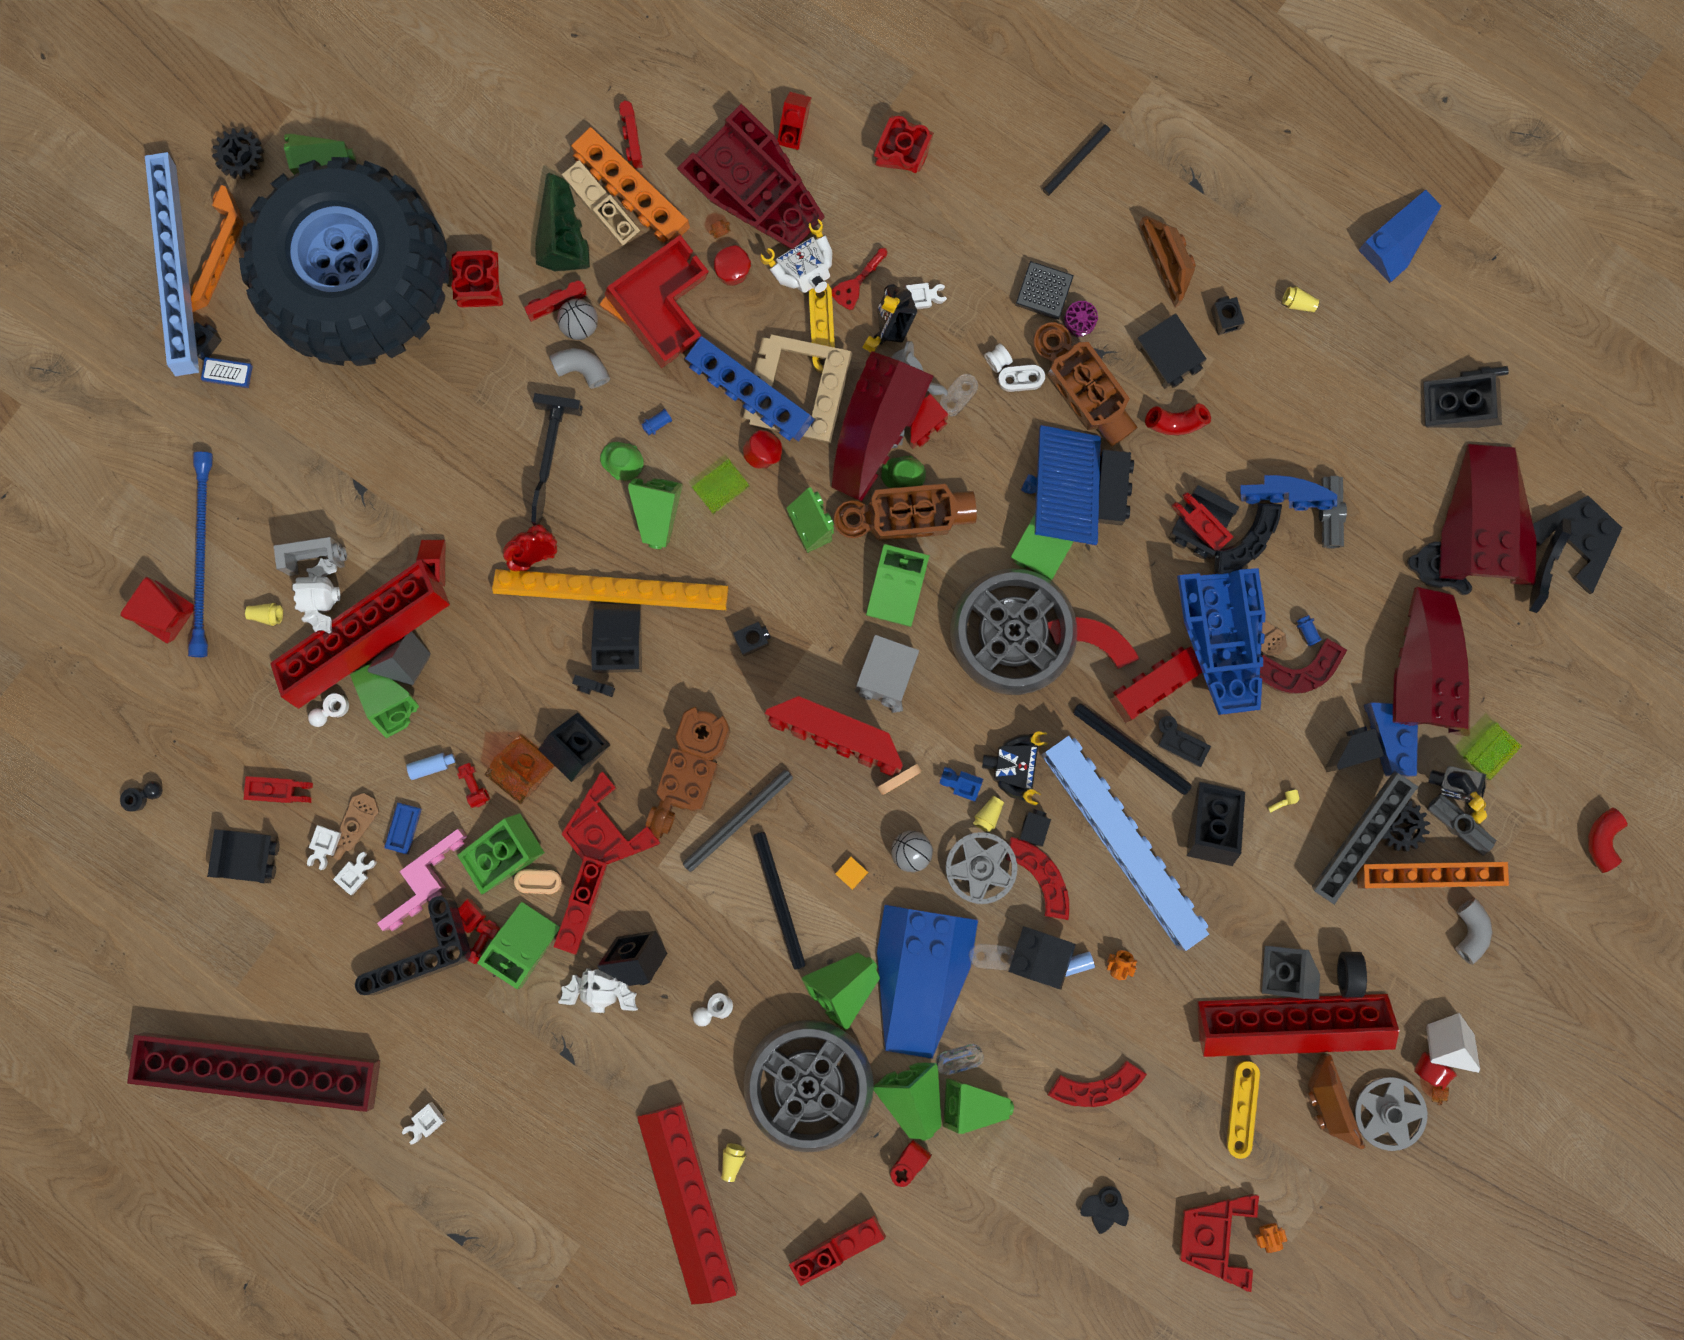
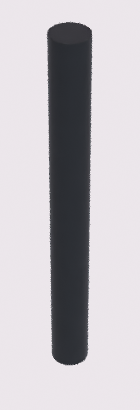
[1043,124,1111,196]

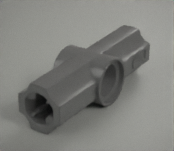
[1318,476,1347,549]
[1427,794,1497,856]

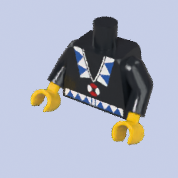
[862,284,917,353]
[982,731,1048,805]
[1429,766,1487,825]

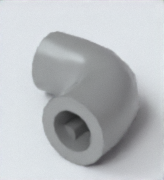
[550,348,610,389]
[1455,897,1493,965]

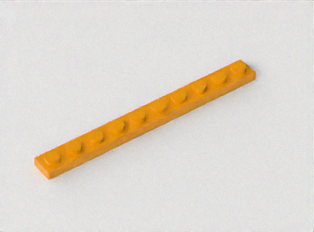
[492,569,728,610]

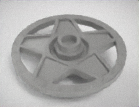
[946,832,1017,904]
[1354,1077,1427,1151]

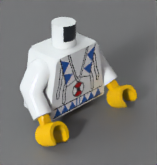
[760,219,833,293]

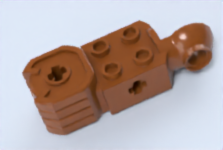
[646,707,730,841]

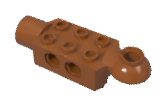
[1034,322,1138,447]
[834,484,977,541]

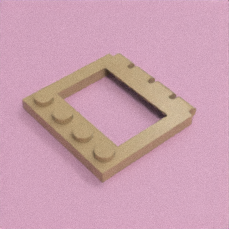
[742,334,852,443]

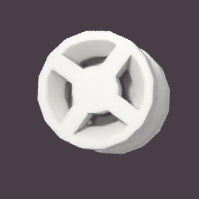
[984,343,1013,373]

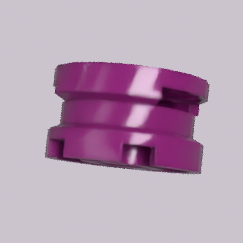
[1064,301,1098,337]

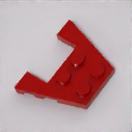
[562,771,661,865]
[1179,1194,1259,1292]

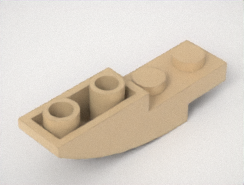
[562,160,640,246]

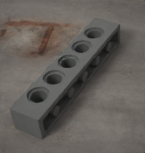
[1312,770,1418,905]

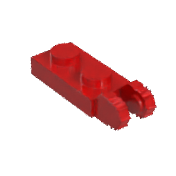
[619,100,643,169]
[524,280,587,322]
[1172,492,1234,551]
[243,776,313,803]

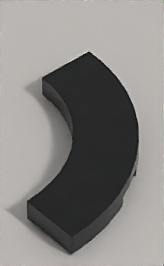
[1214,503,1282,574]
[1529,518,1571,613]

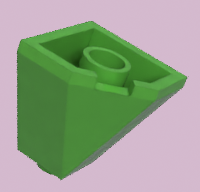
[284,134,356,175]
[628,479,683,549]
[350,664,419,738]
[802,953,880,1031]
[874,1063,942,1140]

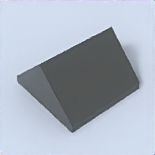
[368,631,431,685]

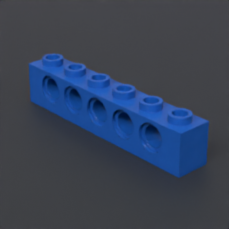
[685,336,815,442]

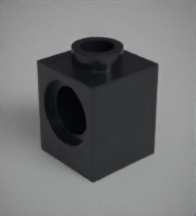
[1211,296,1245,335]
[194,322,222,361]
[733,621,771,657]
[1018,809,1051,847]

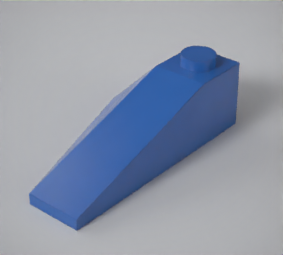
[1359,190,1441,283]

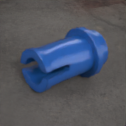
[641,409,672,436]
[1296,615,1322,646]

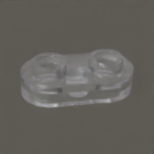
[940,374,978,416]
[969,944,1015,970]
[936,1044,984,1075]

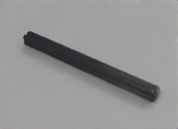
[1073,703,1192,795]
[753,832,805,970]

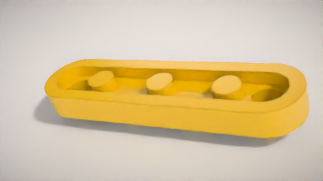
[809,283,835,373]
[1226,1061,1260,1159]

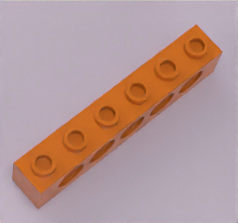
[571,127,690,244]
[1357,862,1509,888]

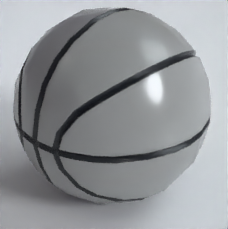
[557,299,598,340]
[891,831,933,872]

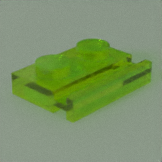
[692,459,750,515]
[1463,723,1522,781]

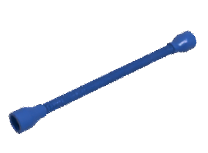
[188,452,213,658]

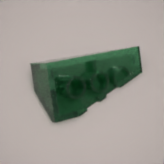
[535,173,590,272]

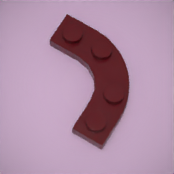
[1260,638,1347,694]

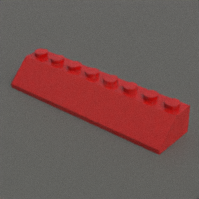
[270,559,450,709]
[1197,994,1399,1057]
[637,1102,738,1305]

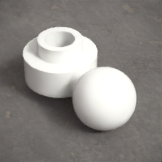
[308,693,349,727]
[693,993,733,1027]

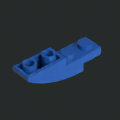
[1240,475,1337,511]

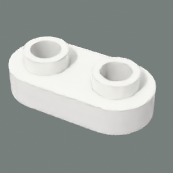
[998,365,1045,392]

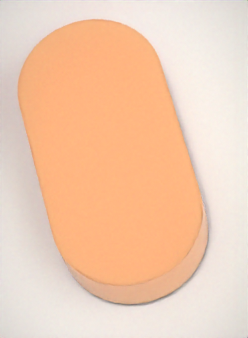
[877,764,922,795]
[514,869,562,894]

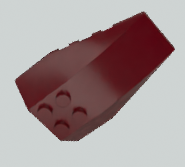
[677,104,825,250]
[831,351,934,501]
[1439,444,1536,585]
[1393,587,1471,736]

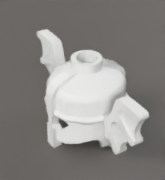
[293,558,340,633]
[558,969,638,1013]

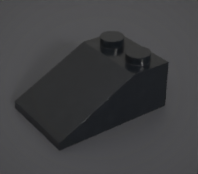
[1424,373,1502,428]
[1186,782,1245,866]

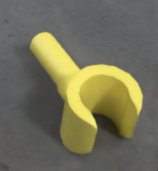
[1268,790,1299,813]

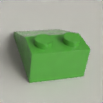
[457,813,545,895]

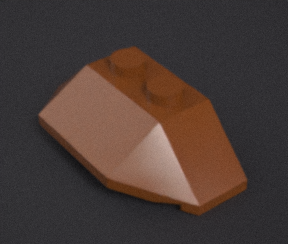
[1139,216,1196,307]
[1307,1053,1366,1149]

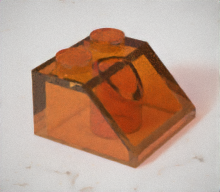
[485,734,555,804]

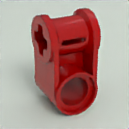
[890,1139,932,1187]

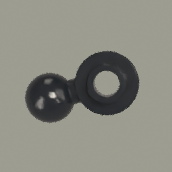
[120,781,163,812]

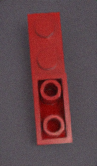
[553,856,607,955]
[789,1215,886,1286]

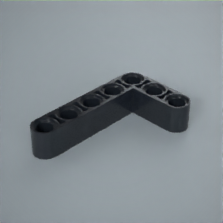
[355,896,471,996]

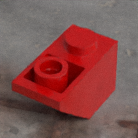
[777,92,812,150]
[910,394,949,449]
[416,540,446,587]

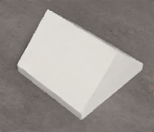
[1426,1013,1480,1073]

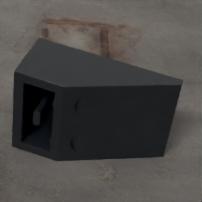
[591,602,642,673]

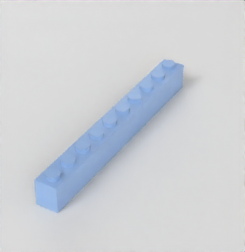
[145,152,199,376]

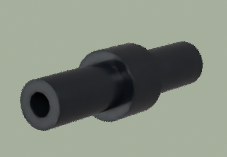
[1460,366,1509,377]

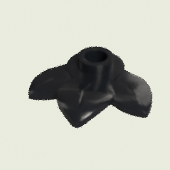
[1080,1186,1129,1234]

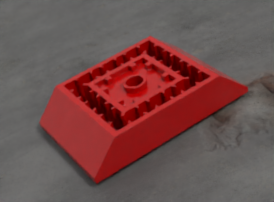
[765,696,903,777]

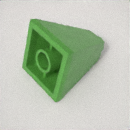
[943,1078,1014,1134]

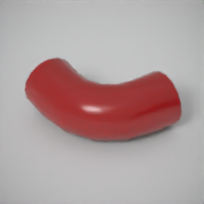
[1145,403,1211,436]
[1588,807,1628,873]

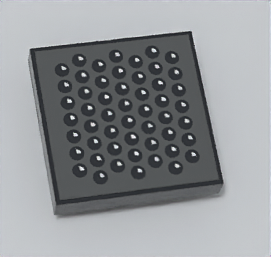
[1015,261,1074,320]

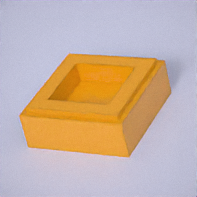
[835,857,868,890]

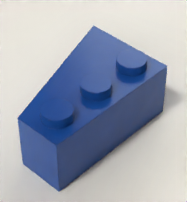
[1363,703,1418,777]

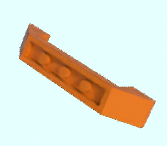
[191,185,244,312]

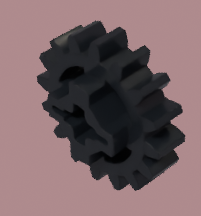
[212,128,264,179]
[1382,801,1430,852]

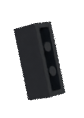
[1098,450,1134,525]

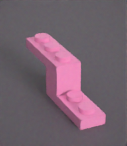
[377,829,468,931]

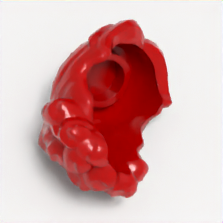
[503,524,557,571]

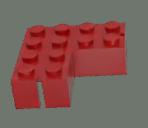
[605,235,709,368]

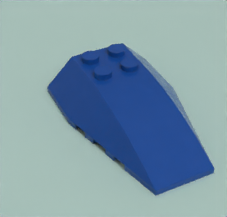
[1177,568,1266,715]
[877,905,978,1058]

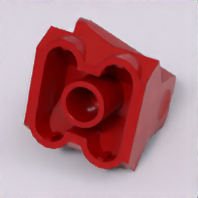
[874,115,934,173]
[451,250,503,308]
[120,577,194,644]

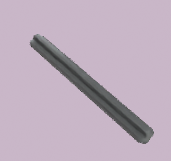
[683,769,793,872]

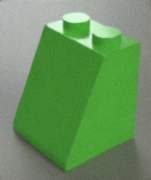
[1011,515,1074,580]

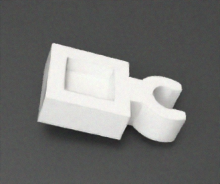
[905,283,947,309]
[307,825,342,870]
[333,852,377,895]
[402,1102,447,1145]

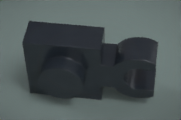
[572,675,615,697]

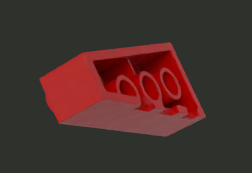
[1110,646,1202,723]

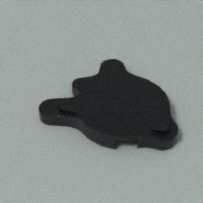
[1407,541,1472,595]

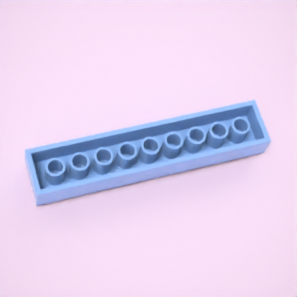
[1041,736,1209,951]

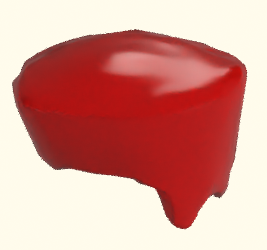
[714,245,751,286]
[743,430,782,469]
[1414,1052,1457,1090]

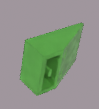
[786,487,834,553]
[866,544,930,627]
[477,902,560,989]

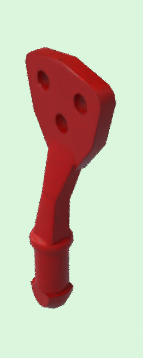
[831,247,888,310]

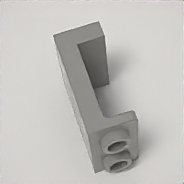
[274,537,347,576]
[855,635,919,708]

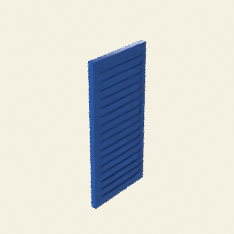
[1035,425,1101,545]

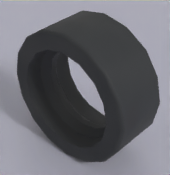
[1337,952,1367,997]

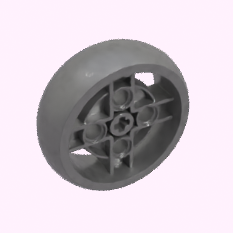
[950,569,1077,695]
[744,1020,874,1152]

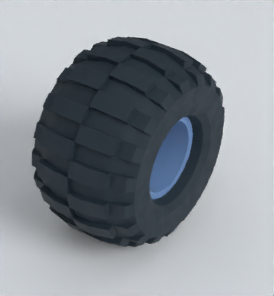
[239,157,449,366]

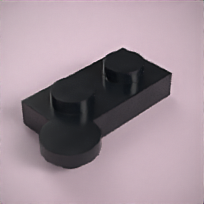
[1157,716,1211,768]

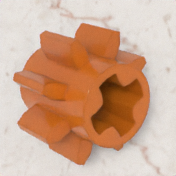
[1107,950,1137,980]
[1255,1223,1288,1253]

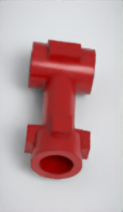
[457,763,490,808]
[468,919,500,965]

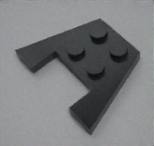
[1533,496,1623,594]

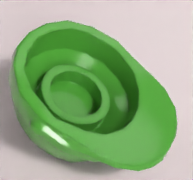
[600,442,644,481]
[881,456,926,488]

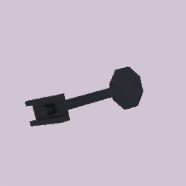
[531,393,583,526]

